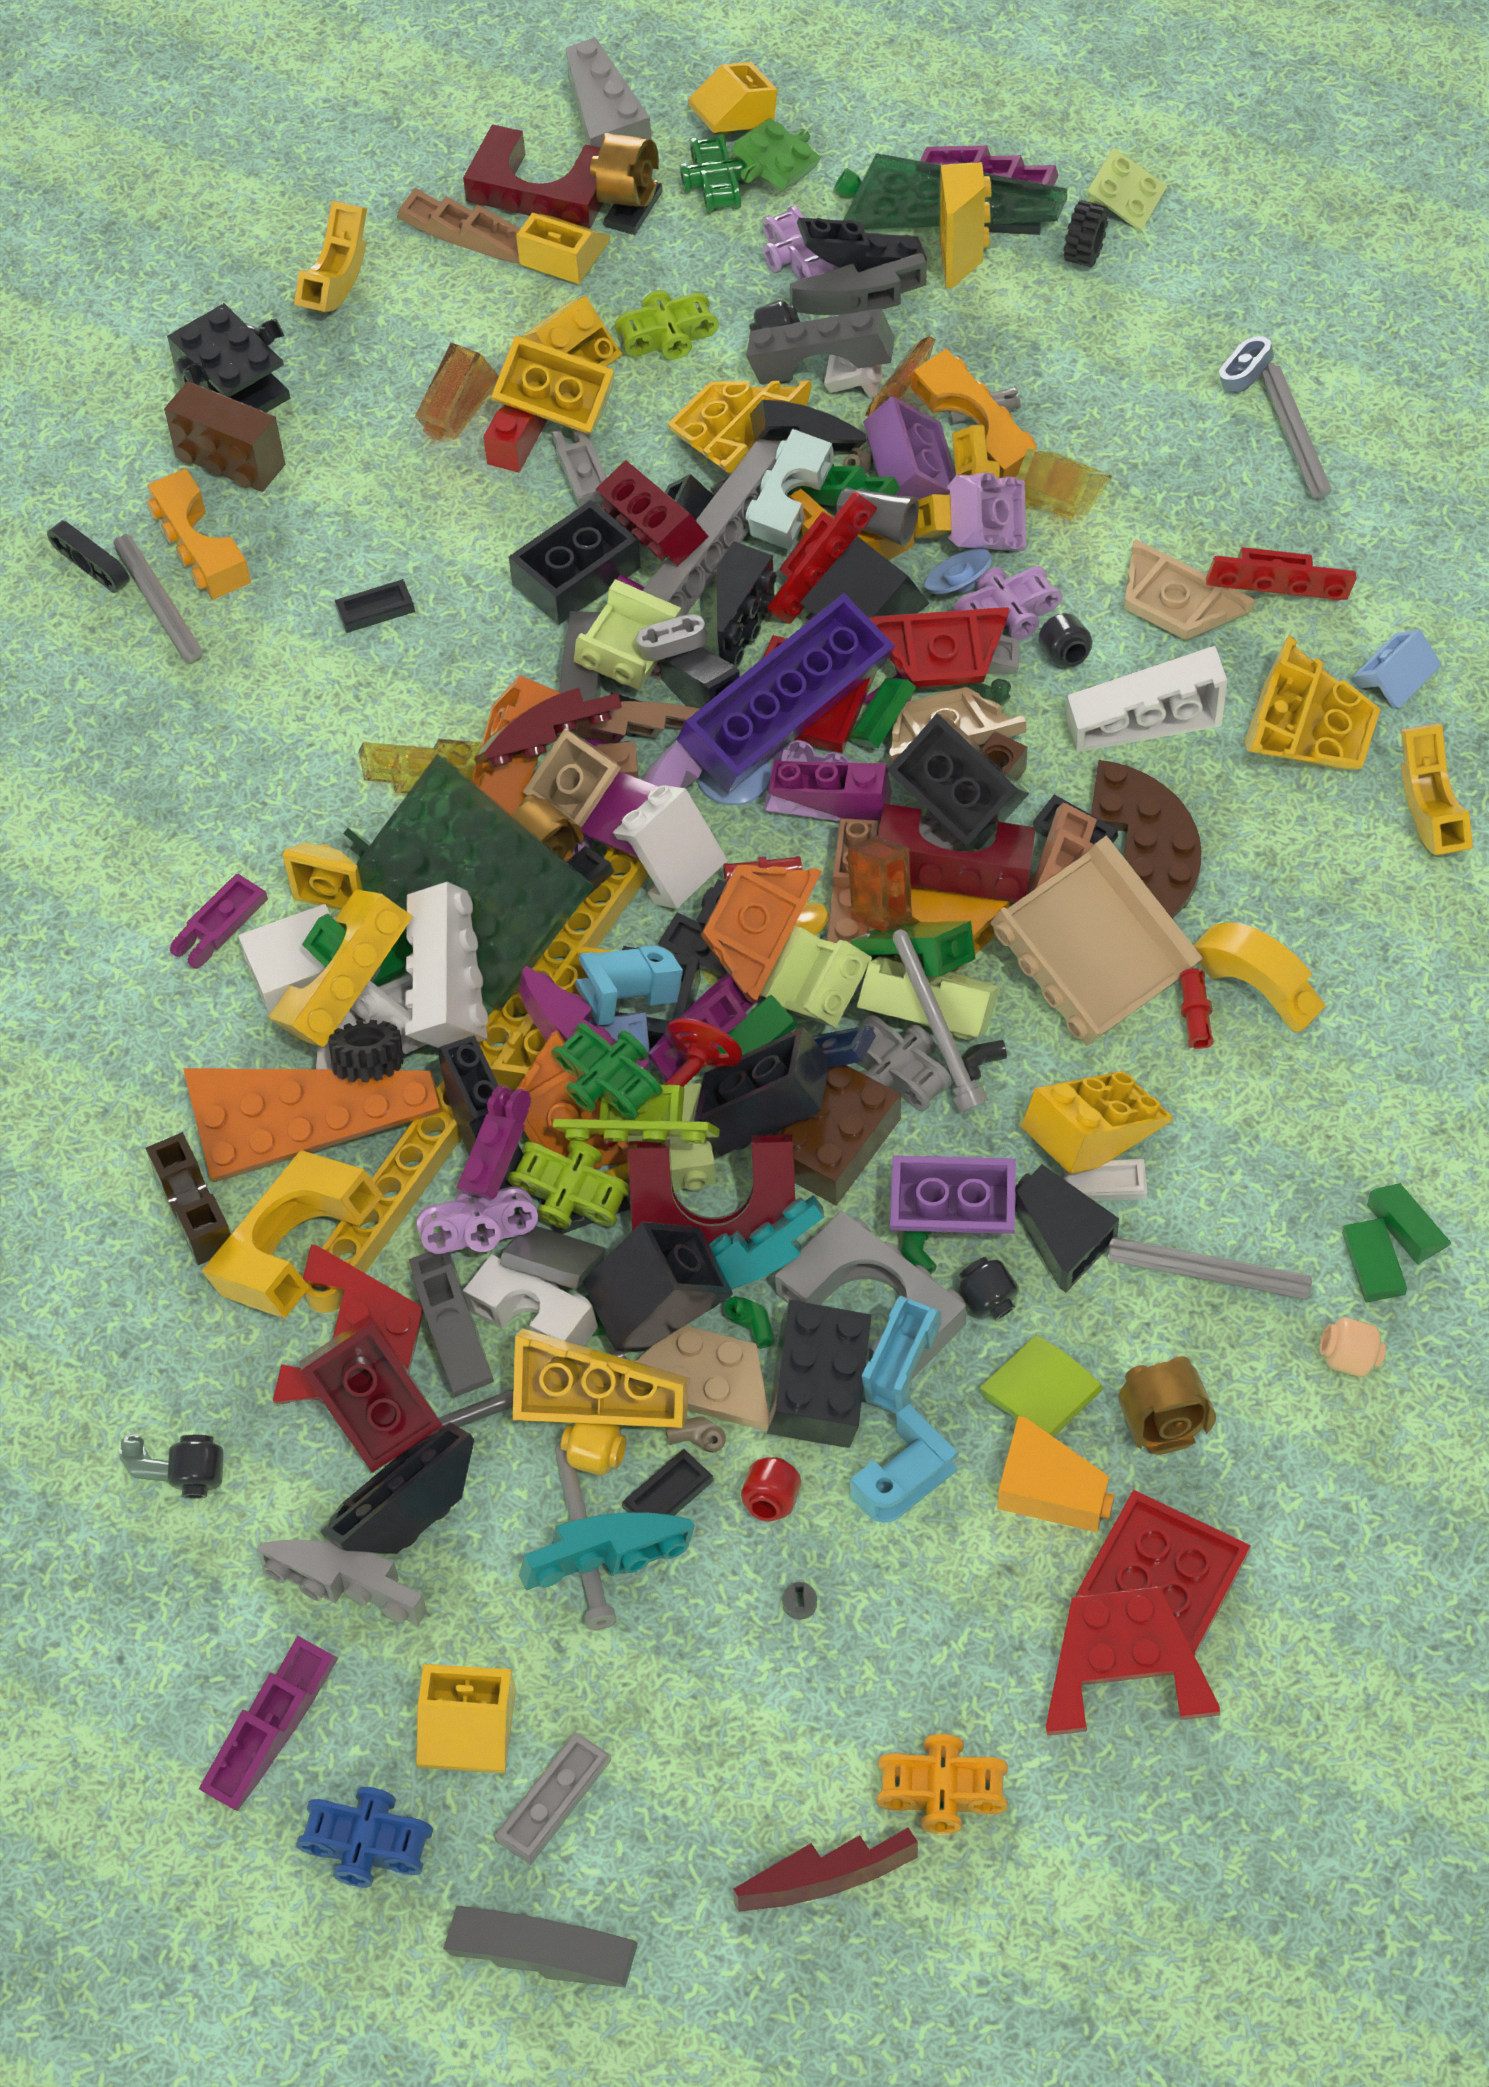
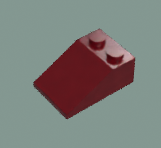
[300,1314,443,1473]

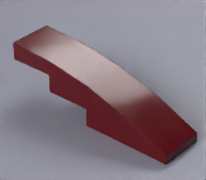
[733,1827,918,1912]

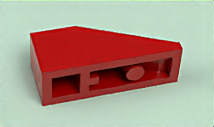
[483,405,547,473]

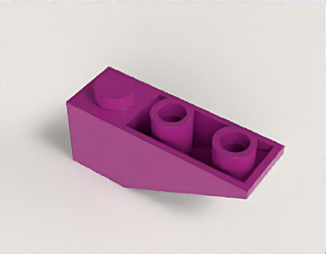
[769,761,892,822]

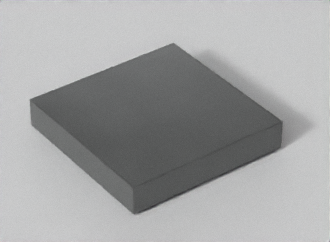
[500,1226,606,1289]

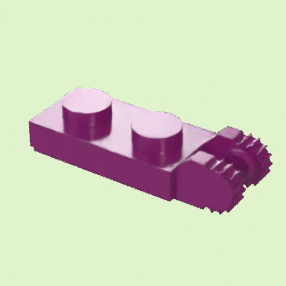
[170,874,268,969]
[456,1086,532,1199]

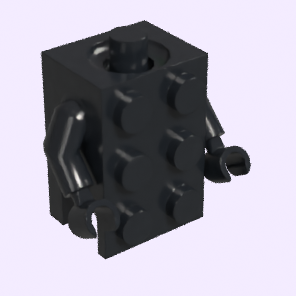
[167,303,291,413]

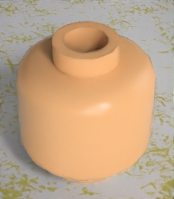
[1320,1317,1386,1377]

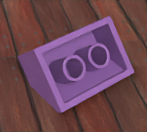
[863,396,956,500]
[890,1155,1016,1234]

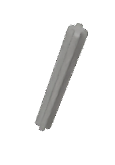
[1261,363,1331,500]
[114,534,203,664]
[1107,1237,1312,1299]

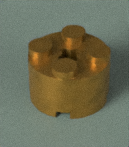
[590,134,659,206]
[492,794,583,888]
[1118,1356,1216,1455]

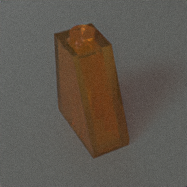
[415,342,499,440]

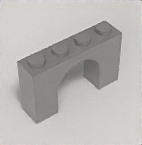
[775,1211,966,1382]

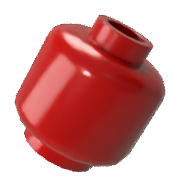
[741,1457,801,1522]

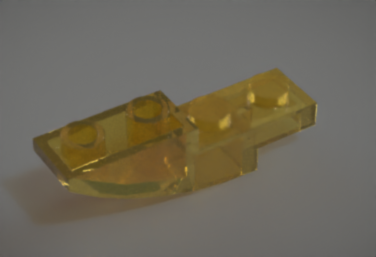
[358,738,482,794]

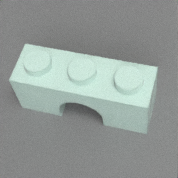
[746,429,834,550]

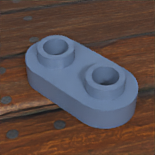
[1219,336,1274,392]

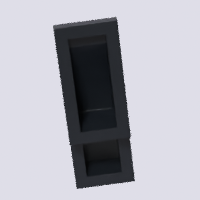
[750,400,867,454]

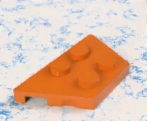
[701,865,822,1003]
[516,1030,629,1168]

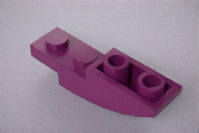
[519,966,649,1071]

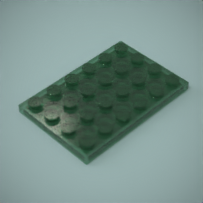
[347,753,594,1011]

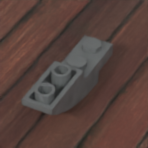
[790,253,927,315]
[409,1251,494,1397]

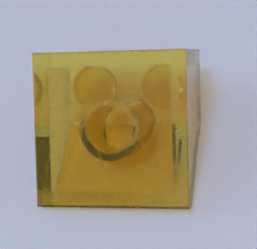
[1017,448,1112,519]

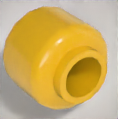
[561,1423,627,1476]

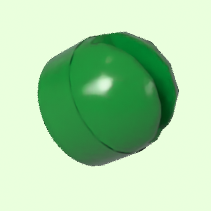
[833,168,862,198]

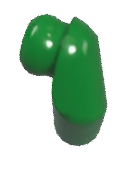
[900,1231,937,1274]
[724,1296,775,1349]

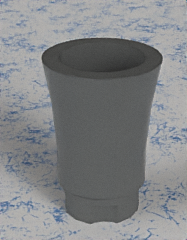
[835,487,919,547]

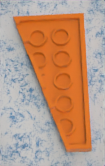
[183,1068,443,1182]

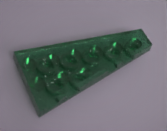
[843,153,1067,230]

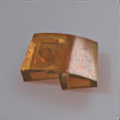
[866,336,936,417]

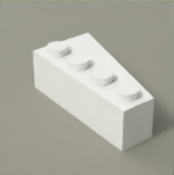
[1066,646,1227,752]
[405,882,488,1048]

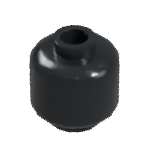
[749,300,800,331]
[1038,613,1093,668]
[958,1257,1019,1321]
[168,1434,224,1499]

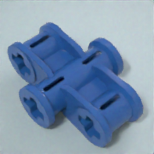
[296,1787,433,1888]

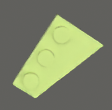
[857,954,1000,1040]

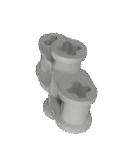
[856,1014,953,1112]

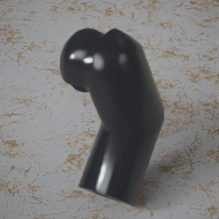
[961,1039,1007,1081]

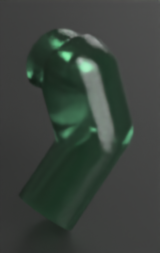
[964,678,1012,705]

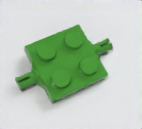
[731,118,821,191]

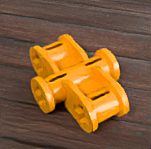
[877,1734,1008,1834]

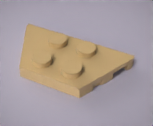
[1124,539,1255,640]
[889,687,1026,766]
[635,1325,769,1431]

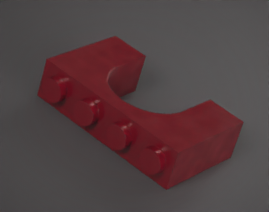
[463,124,604,229]
[870,803,1036,903]
[628,1134,795,1243]

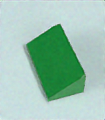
[1367,1183,1451,1265]

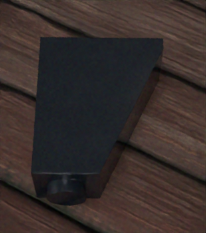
[659,647,740,709]
[1015,1164,1119,1293]

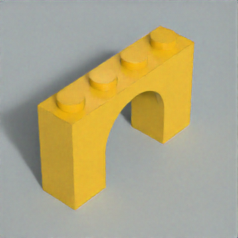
[267,889,413,1048]
[202,1150,384,1319]

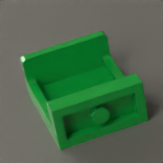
[302,914,413,987]
[851,921,976,978]

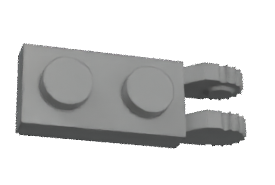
[552,429,607,507]

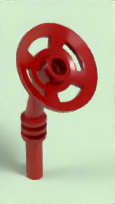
[601,1018,742,1148]

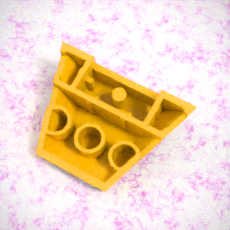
[668,380,812,473]
[1244,635,1381,770]

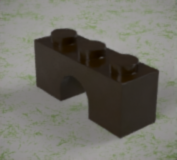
[145,1132,231,1265]

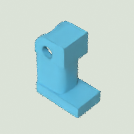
[575,946,683,1026]
[862,1296,942,1414]
[850,1404,958,1523]

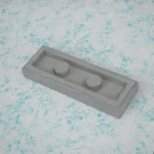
[494,1731,611,1865]

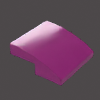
[581,772,658,860]

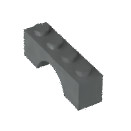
[746,308,895,385]

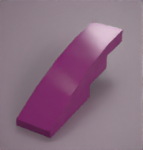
[916,145,1059,198]
[648,973,762,1082]
[199,1635,338,1811]

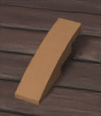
[397,188,520,264]
[570,701,700,743]

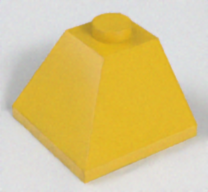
[283,842,363,911]

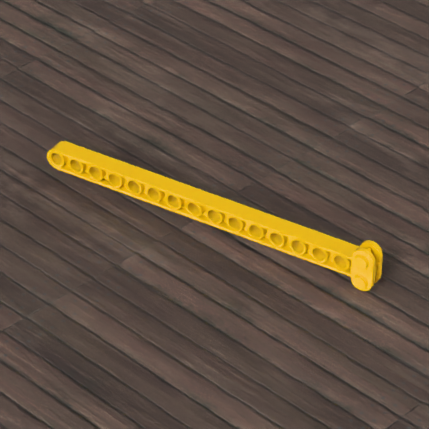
[302,846,650,1313]

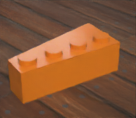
[457,675,560,844]

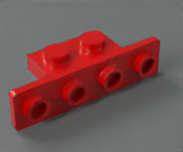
[767,492,877,624]
[1206,547,1357,600]

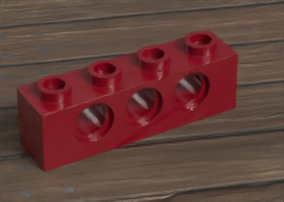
[595,460,709,567]

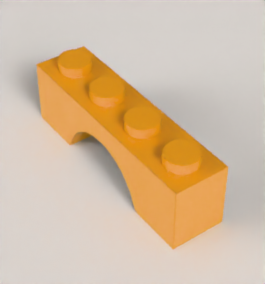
[911,348,1037,478]
[146,468,251,600]

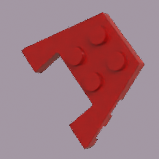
[273,1244,424,1404]
[1046,1587,1220,1736]

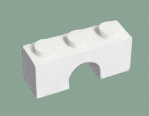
[463,1254,598,1346]

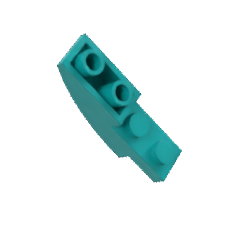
[709,1195,824,1289]
[519,1513,695,1591]

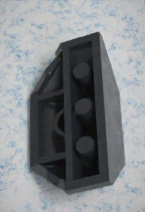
[320,1422,474,1554]

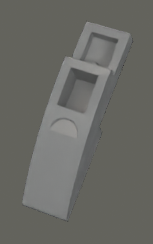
[257,1540,427,1626]

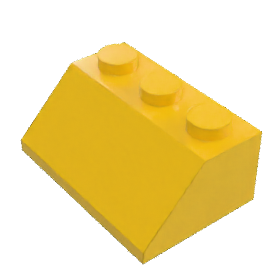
[940,162,991,288]
[491,335,614,435]

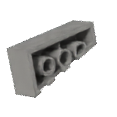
[566,37,652,148]

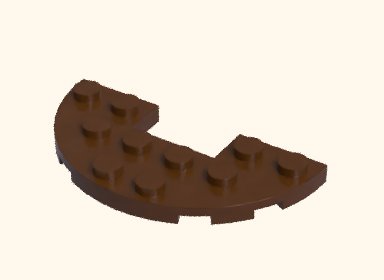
[1091,760,1202,919]

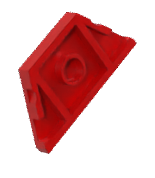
[869,607,1010,687]

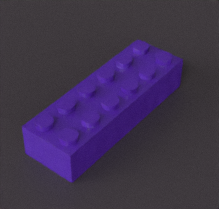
[677,593,895,793]

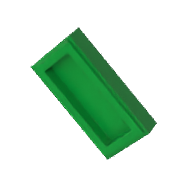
[849,678,916,748]
[717,994,799,1055]
[1342,1218,1407,1303]

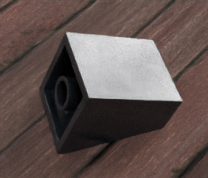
[800,536,929,621]
[583,1222,733,1351]

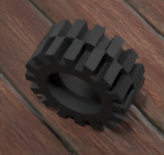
[1063,200,1109,267]
[328,1020,404,1083]

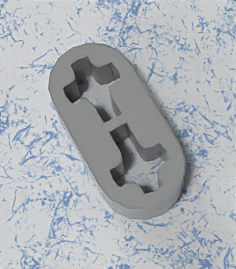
[636,614,707,661]

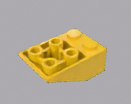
[1021,1071,1173,1174]

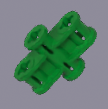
[680,132,748,214]
[551,1022,663,1120]

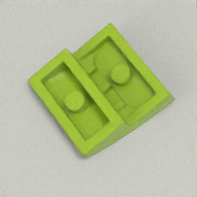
[979,1334,1103,1437]

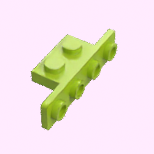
[553,1085,719,1144]

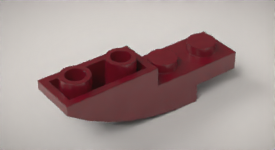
[474,687,622,768]

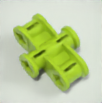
[614,290,719,360]
[507,1140,630,1229]

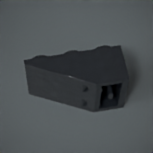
[717,541,777,668]

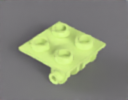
[1086,147,1167,231]

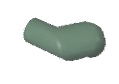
[119,1434,168,1482]

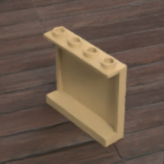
[991,835,1203,1046]

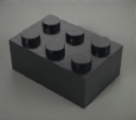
[508,500,641,625]
[887,713,1030,850]
[694,1027,830,1156]
[767,1299,872,1448]

